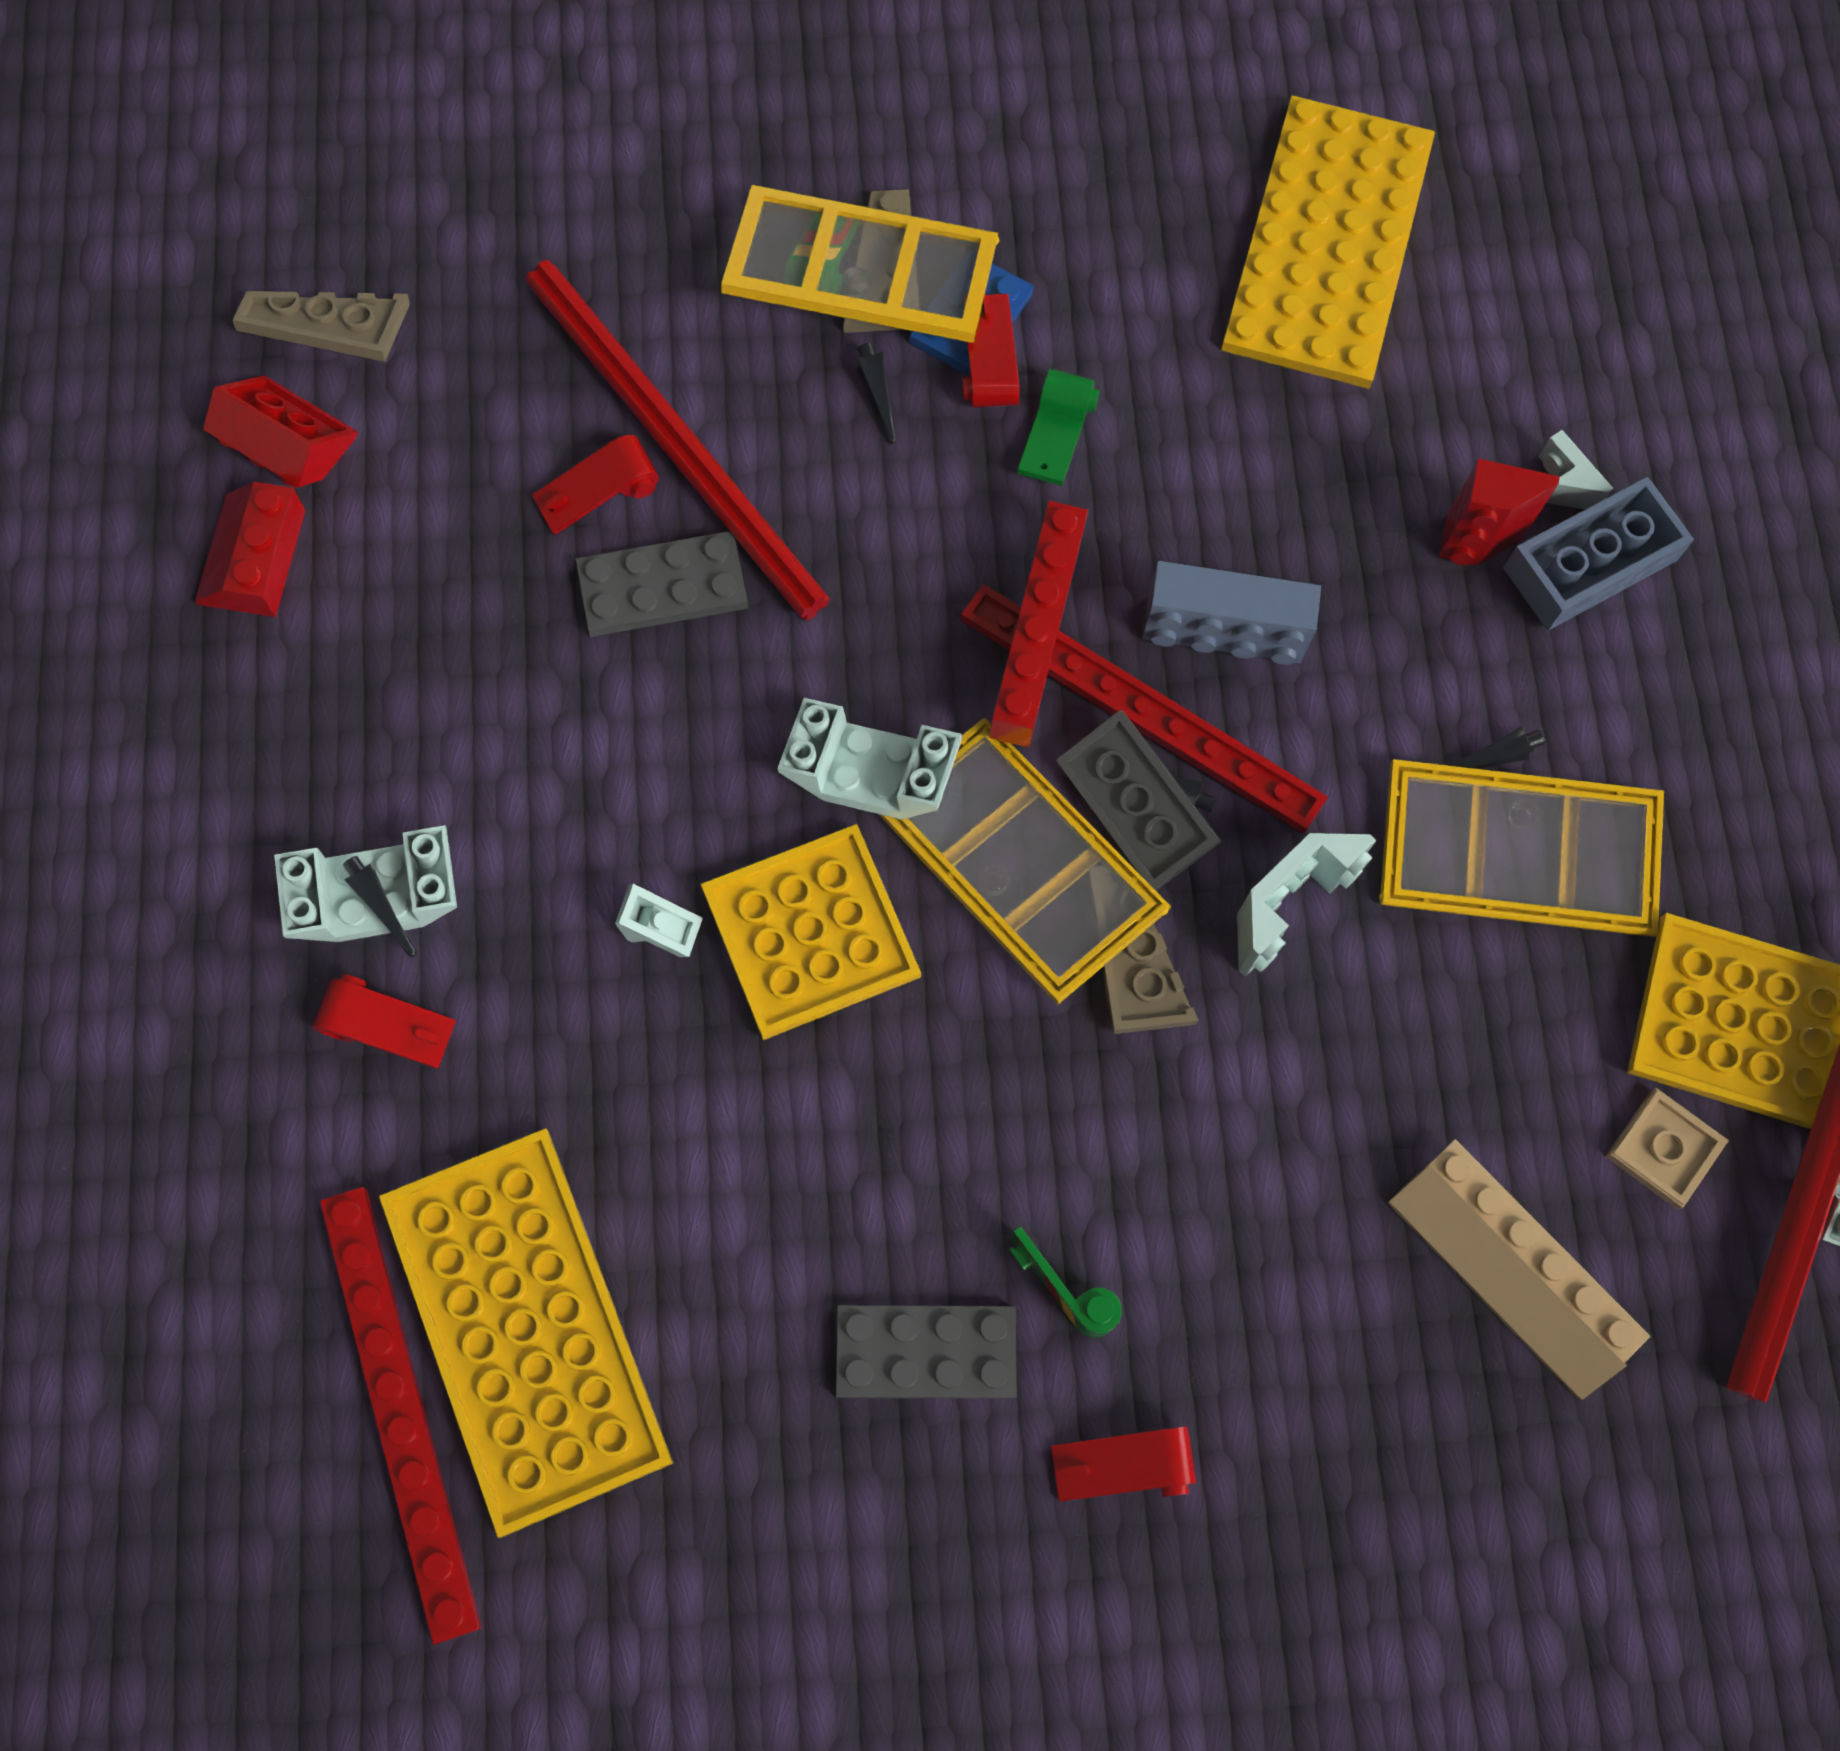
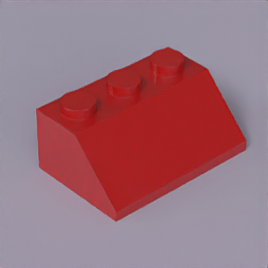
[203,375,358,488]
[1439,458,1560,566]
[195,482,306,617]

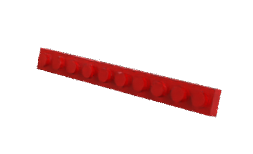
[961,584,1328,834]
[320,1187,482,1645]

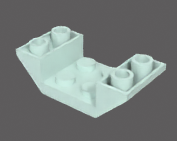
[777,698,962,819]
[274,825,457,942]
[1237,833,1376,977]

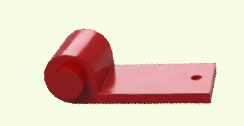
[962,294,1019,408]
[532,435,659,535]
[312,974,456,1069]
[1051,1427,1197,1502]

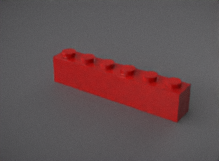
[990,500,1088,748]

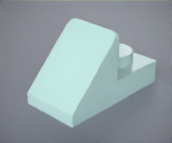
[1539,430,1613,509]
[615,884,703,957]

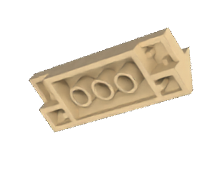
[1388,1139,1651,1401]

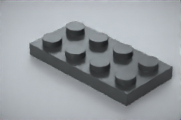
[576,531,749,637]
[1056,710,1222,891]
[836,1305,1017,1399]

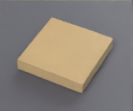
[1605,1088,1729,1210]

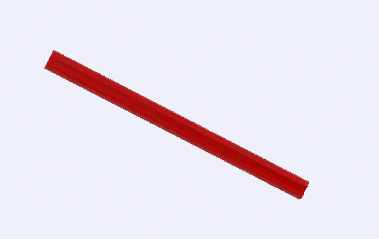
[526,260,830,621]
[1725,1043,1840,1403]

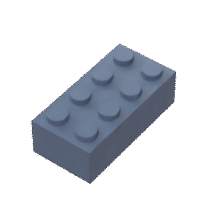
[1503,477,1694,631]
[1142,561,1321,665]

